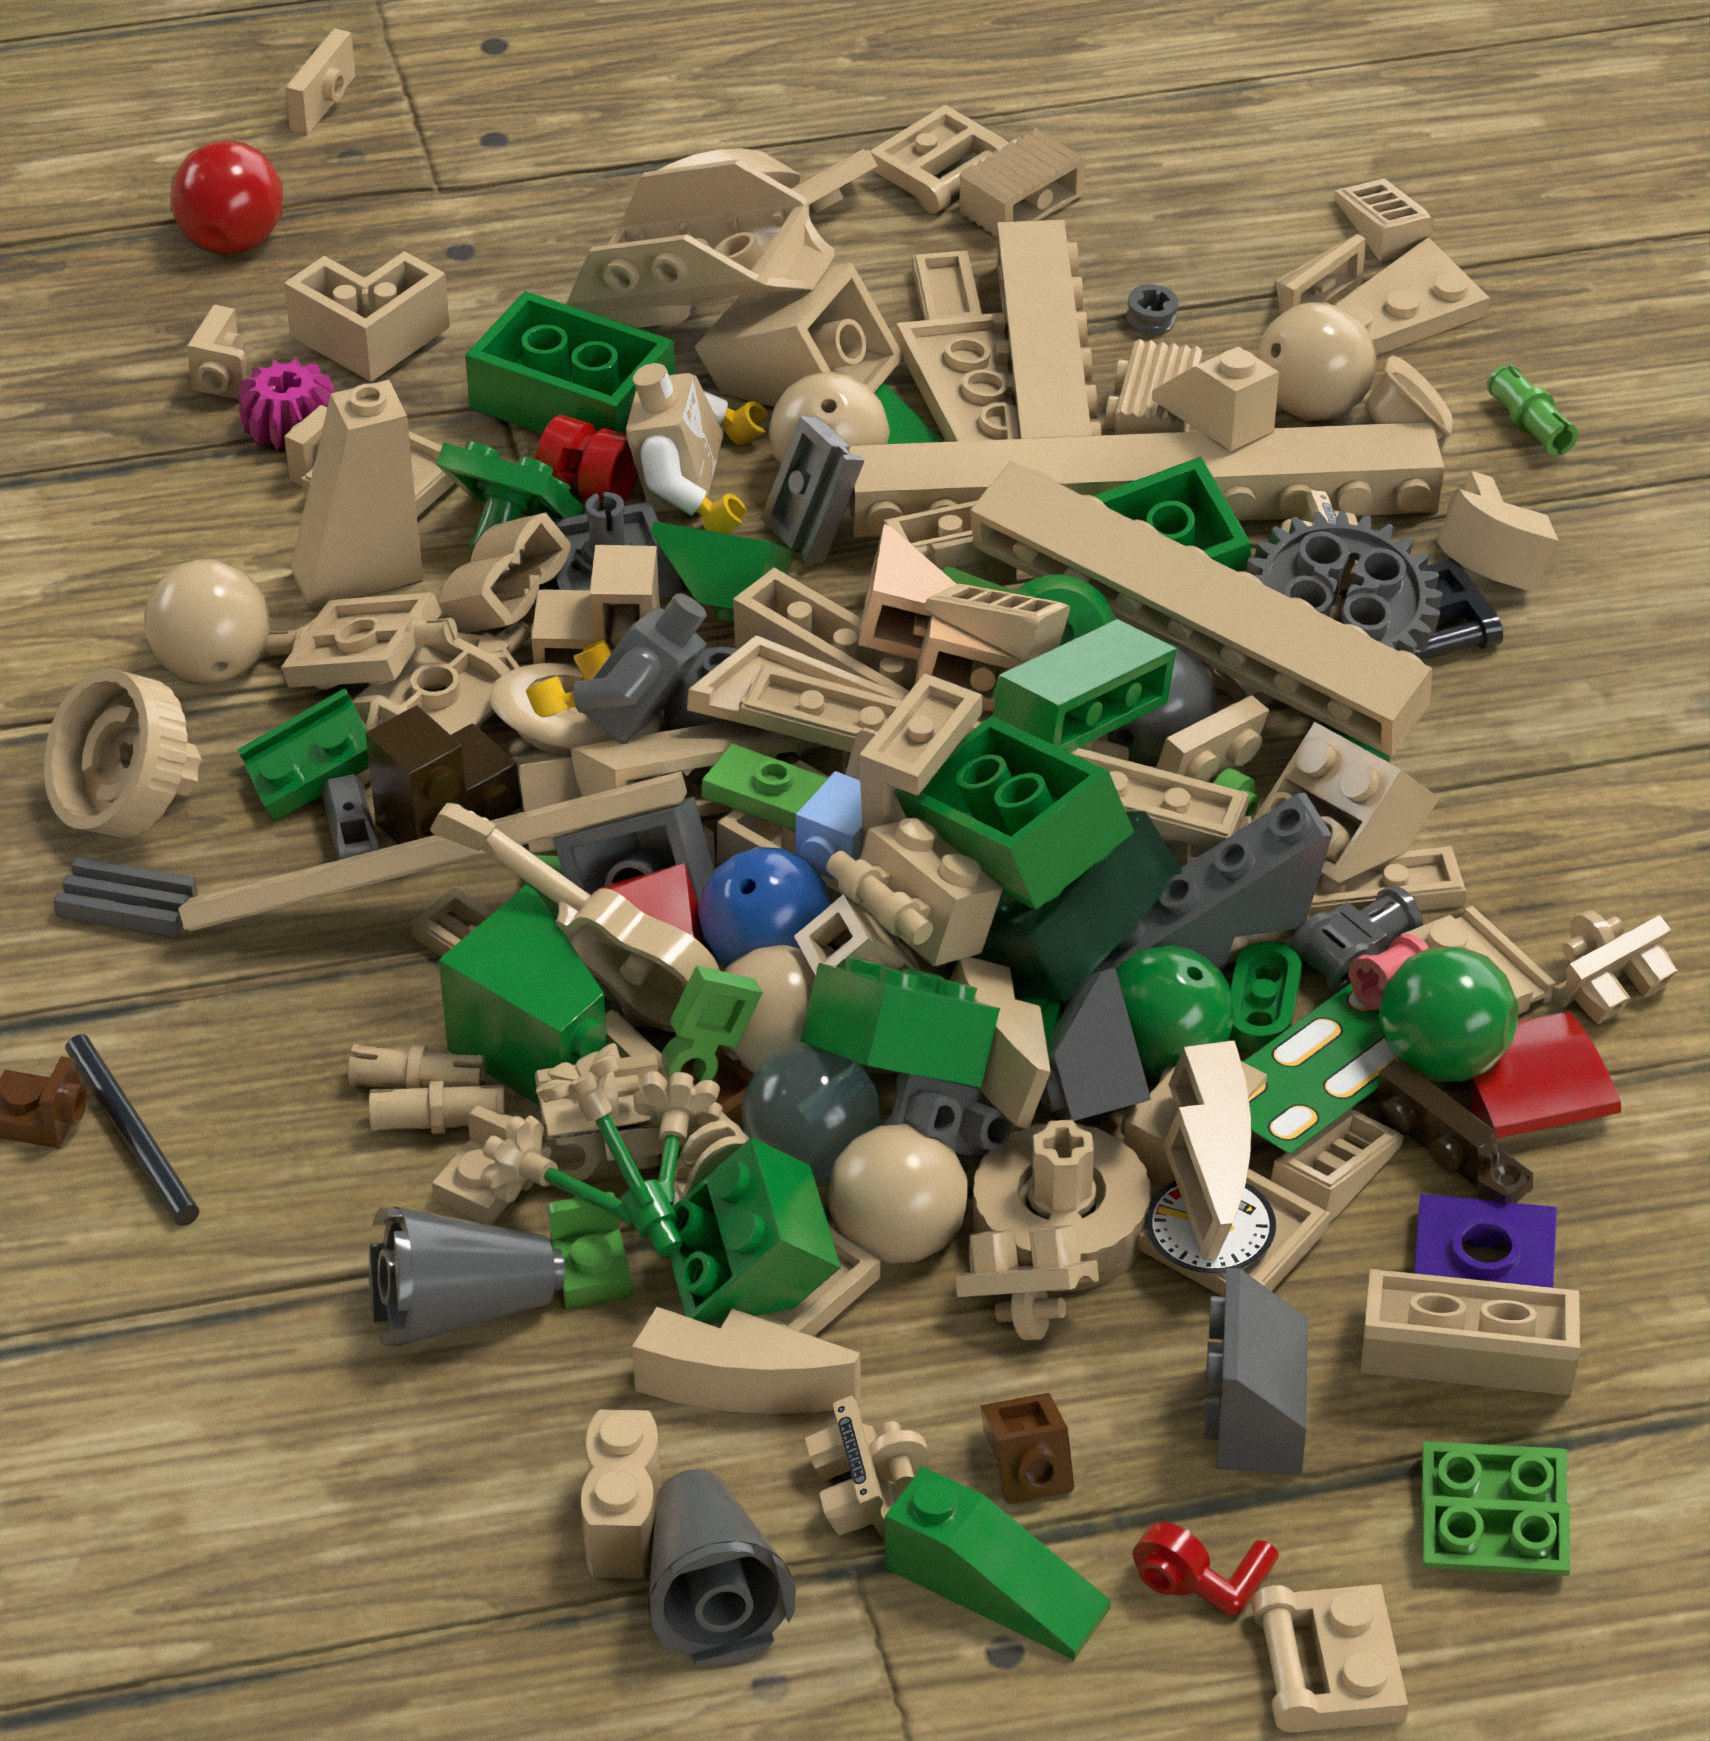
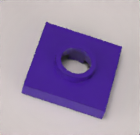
[1414,1194,1557,1288]

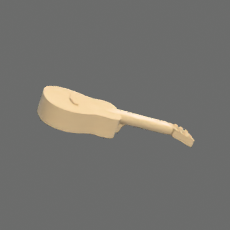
[430,803,719,1032]

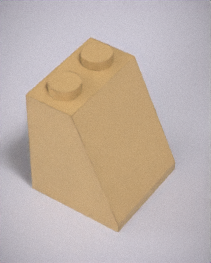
[694,262,904,407]

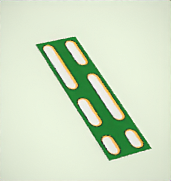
[1243,983,1398,1154]

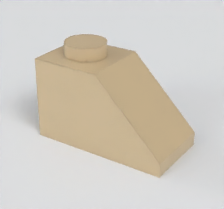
[1152,346,1279,451]

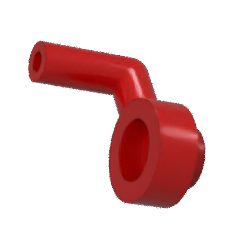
[1132,1522,1279,1616]

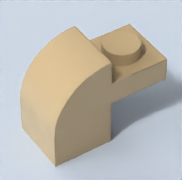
[1437,471,1559,593]

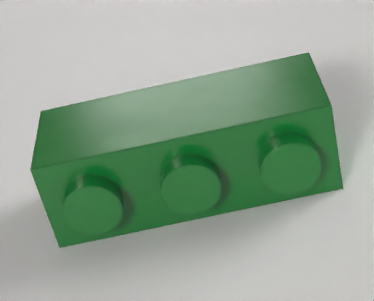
[993,619,1177,752]

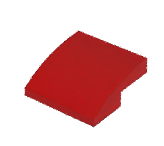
[1465,1011,1621,1139]

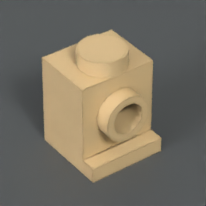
[794,894,907,976]

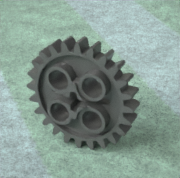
[1246,511,1442,654]

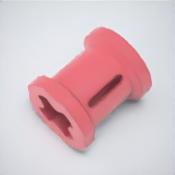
[1349,933,1429,1010]

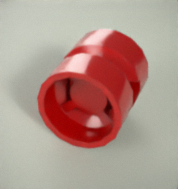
[535,414,638,506]

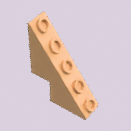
[858,524,1025,712]

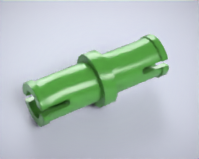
[1487,364,1579,456]

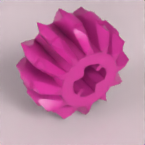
[238,358,335,451]

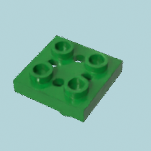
[436,441,585,550]

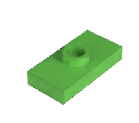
[702,744,829,831]

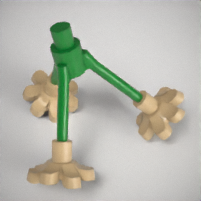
[480,1043,723,1257]

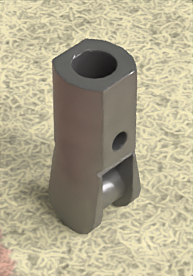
[321,774,380,860]

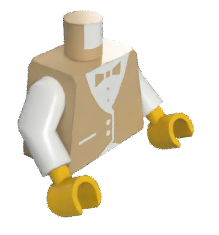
[626,363,767,534]

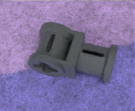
[1289,885,1423,994]

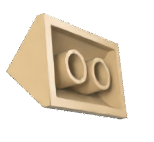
[1360,1269,1580,1396]

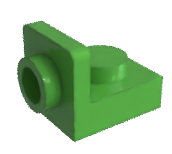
[548,1192,633,1309]

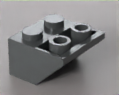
[1204,1268,1308,1474]

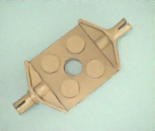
[353,621,532,786]

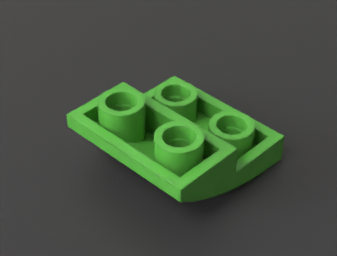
[1421,1441,1570,1576]

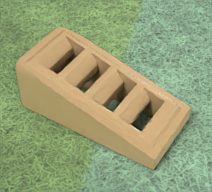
[1334,178,1433,262]
[924,583,1070,662]
[1271,1108,1403,1223]

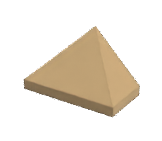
[1275,234,1366,315]

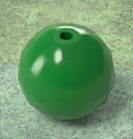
[1116,945,1235,1081]
[1379,947,1519,1082]

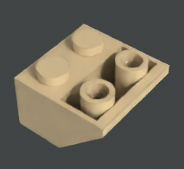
[1252,722,1440,883]

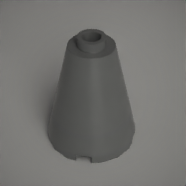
[369,1207,565,1347]
[649,1469,796,1666]

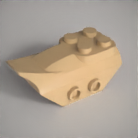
[566,159,835,328]

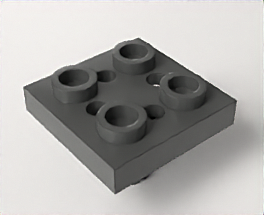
[551,492,681,599]

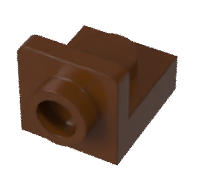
[0,1056,87,1149]
[980,1393,1074,1504]

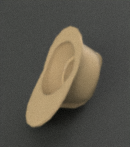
[1365,355,1453,440]

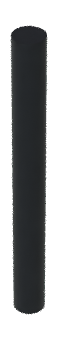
[65,1034,200,1226]

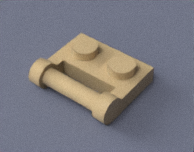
[870,105,1008,214]
[1251,1584,1408,1732]

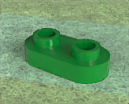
[1229,941,1301,1053]

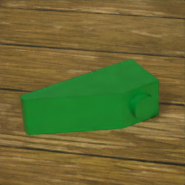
[885,1466,1111,1660]

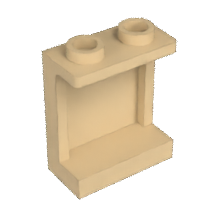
[859,673,982,846]

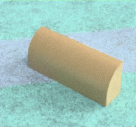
[571,722,843,817]

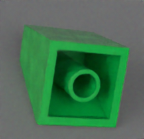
[438,885,607,1106]

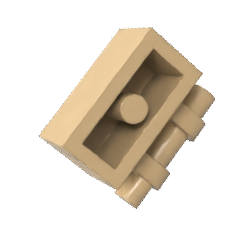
[826,817,1003,966]

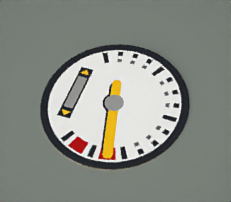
[1146,1180,1276,1274]

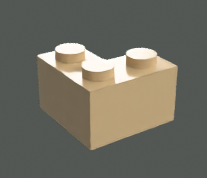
[284,251,450,382]
[532,545,660,665]

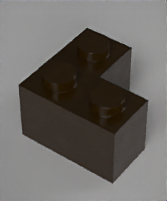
[365,705,520,845]

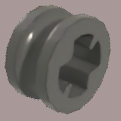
[1126,284,1179,336]

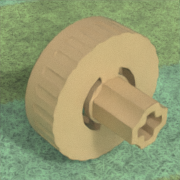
[44,668,202,839]
[973,1120,1151,1292]

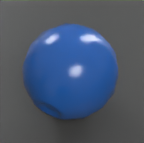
[698,847,831,968]

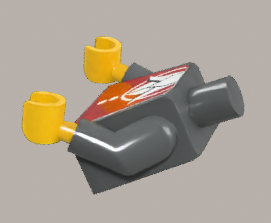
[526,593,707,744]

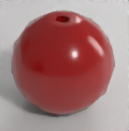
[170,140,283,255]

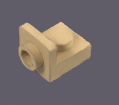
[187,305,248,400]
[432,1105,513,1225]

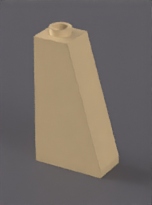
[291,380,423,610]

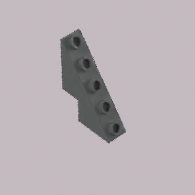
[1039,793,1332,1007]

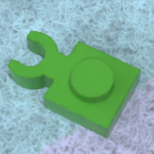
[661,965,763,1082]

